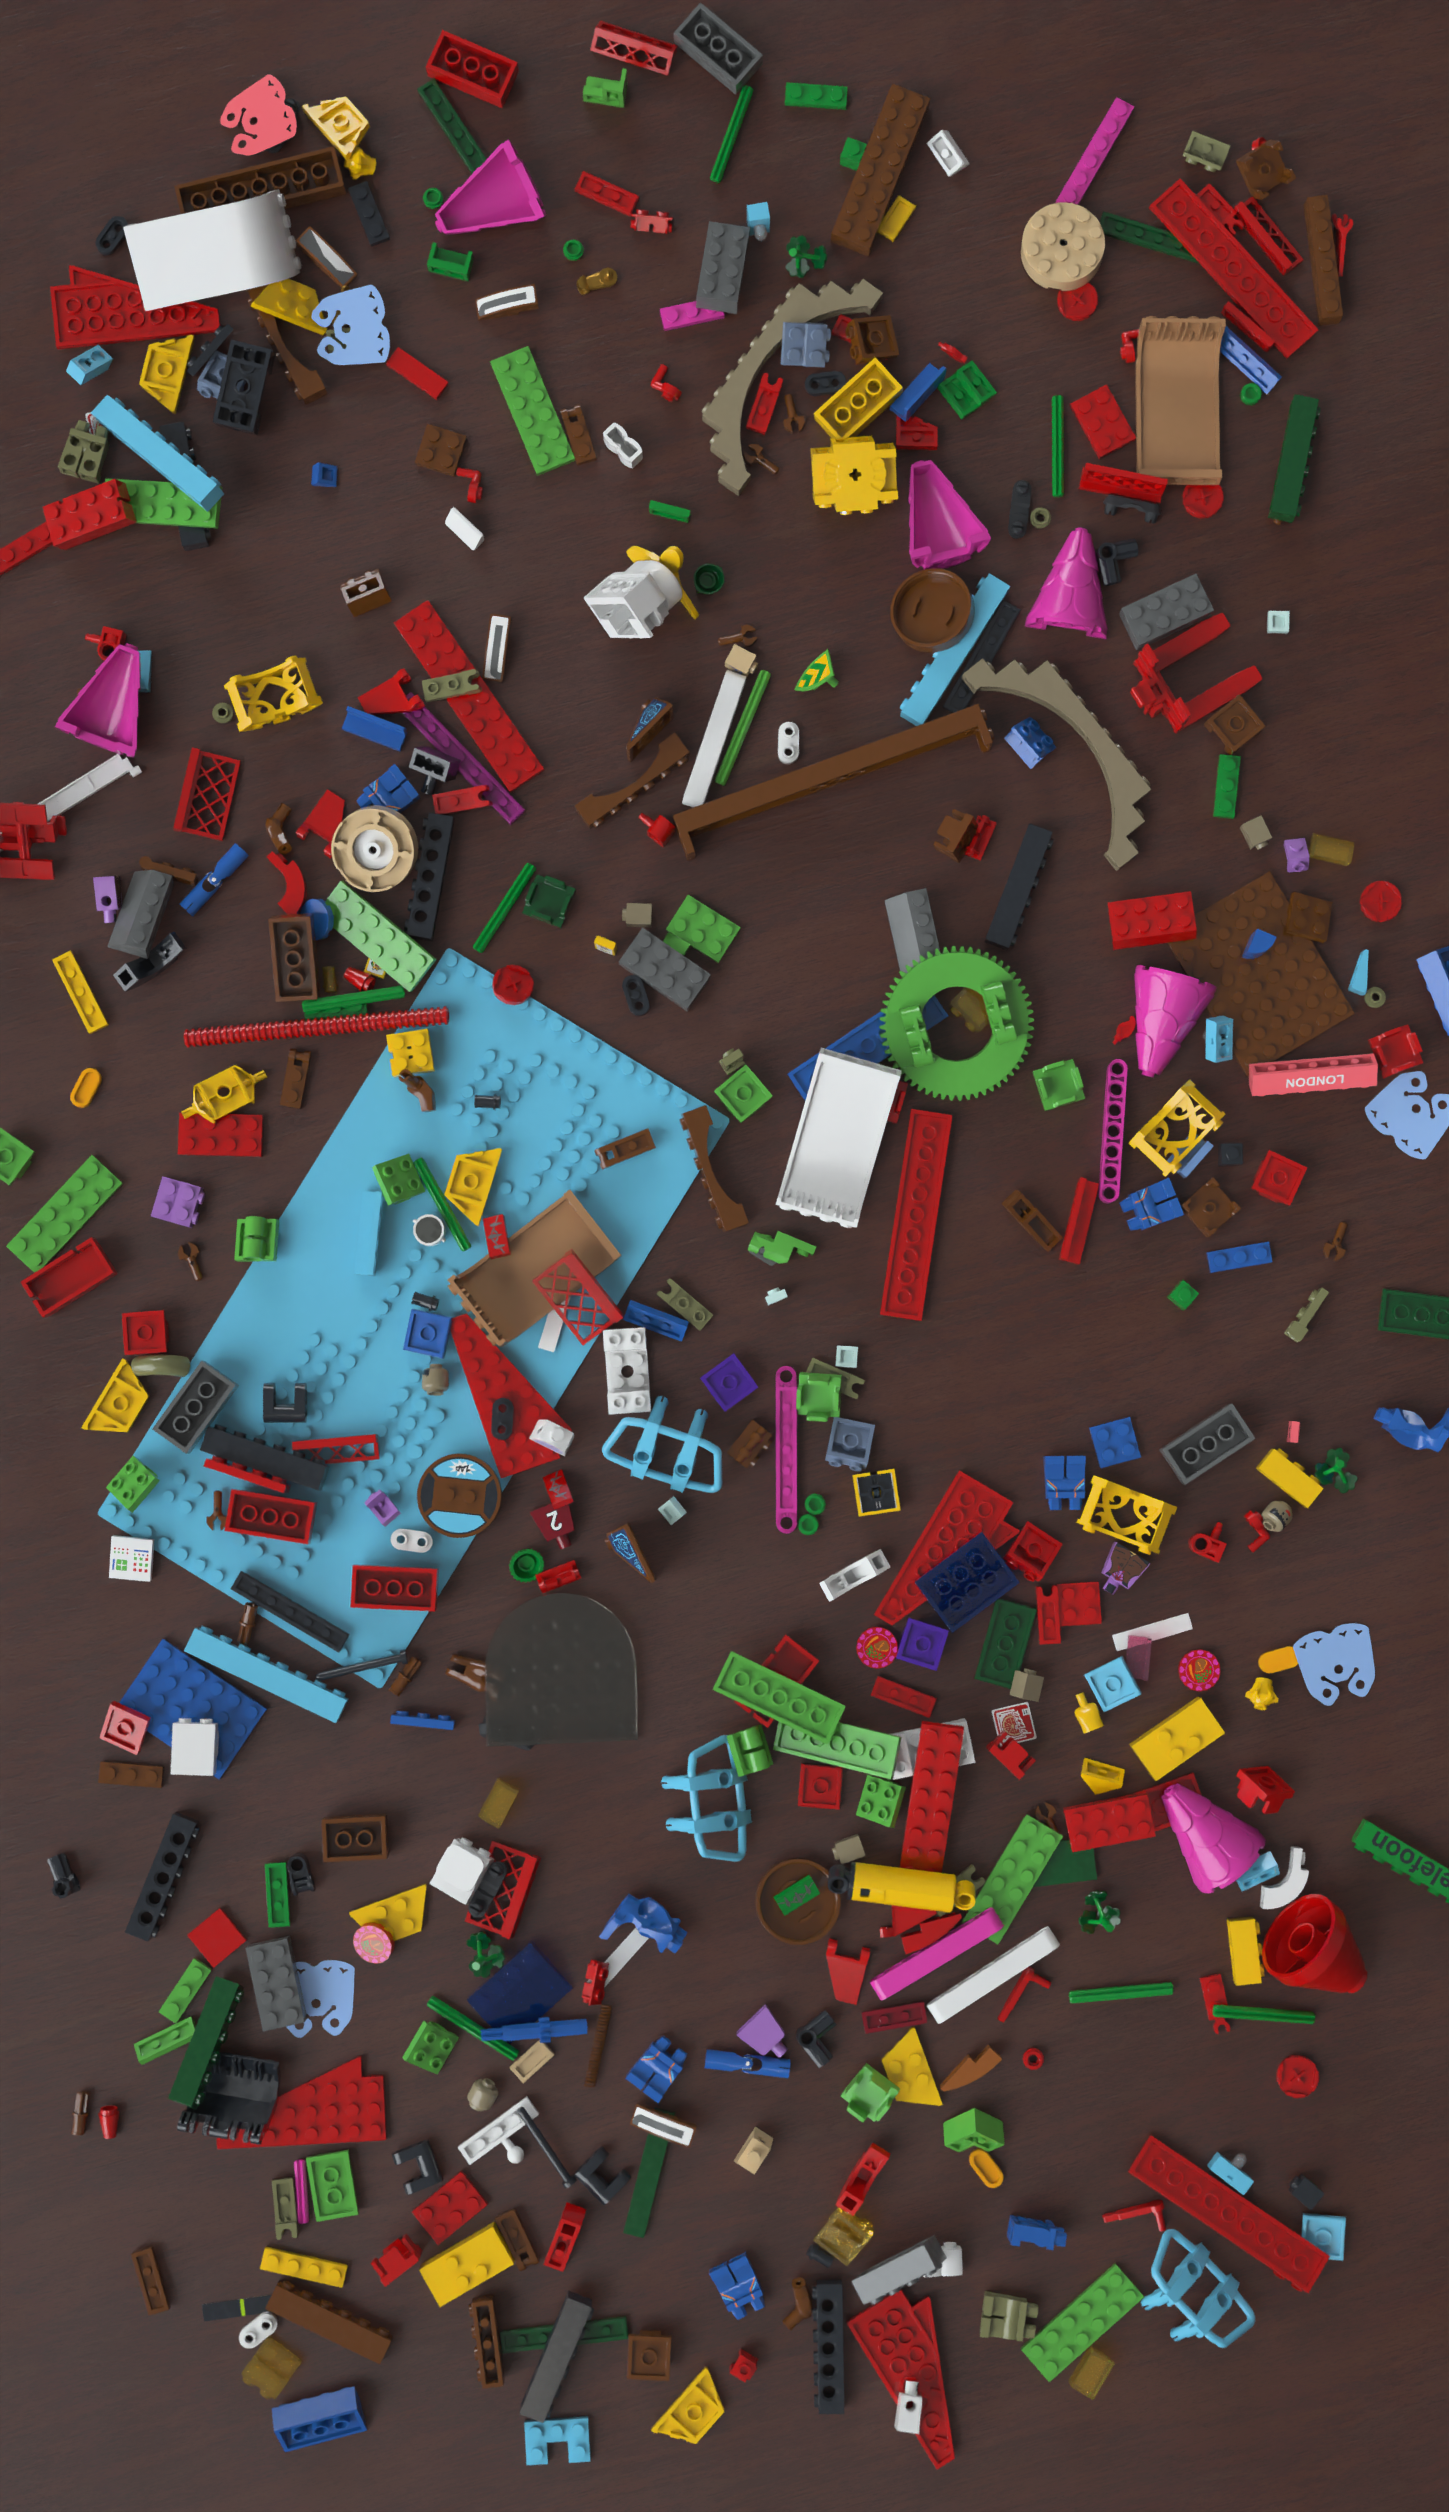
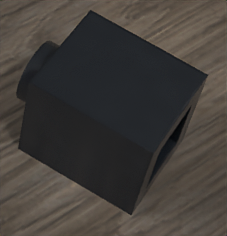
[1218,1143,1243,1166]
[1288,2173,1324,2210]

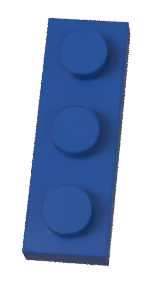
[1206,1242,1273,1273]
[623,1300,689,1342]
[390,1710,456,1730]

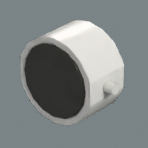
[413,1214,446,1246]

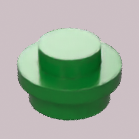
[423,188,444,209]
[563,240,584,261]
[805,1494,826,1515]

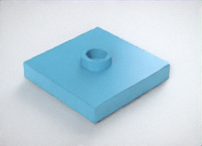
[1085,1656,1142,1712]
[1301,2213,1346,2261]

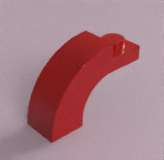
[267,851,307,914]
[835,2142,891,2216]

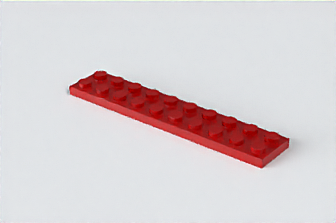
[1149,178,1318,359]
[394,600,544,793]
[880,1109,952,1321]
[1128,2135,1330,2293]

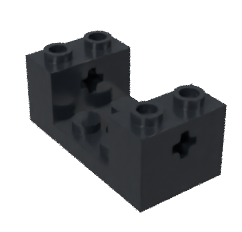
[213,339,276,435]

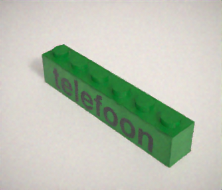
[1351,1819,1449,1903]

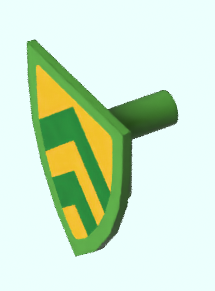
[794,649,839,692]

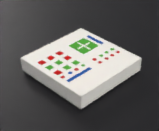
[109,1535,154,1582]

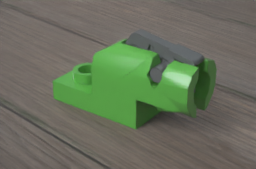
[748,1231,816,1266]

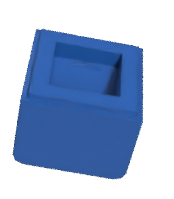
[311,462,338,487]

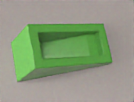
[663,932,691,956]

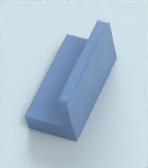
[1167,1134,1213,1179]

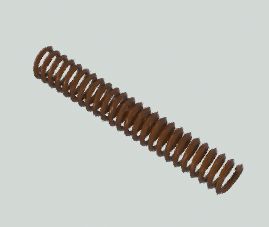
[584,2004,613,2087]

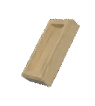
[509,2039,555,2083]

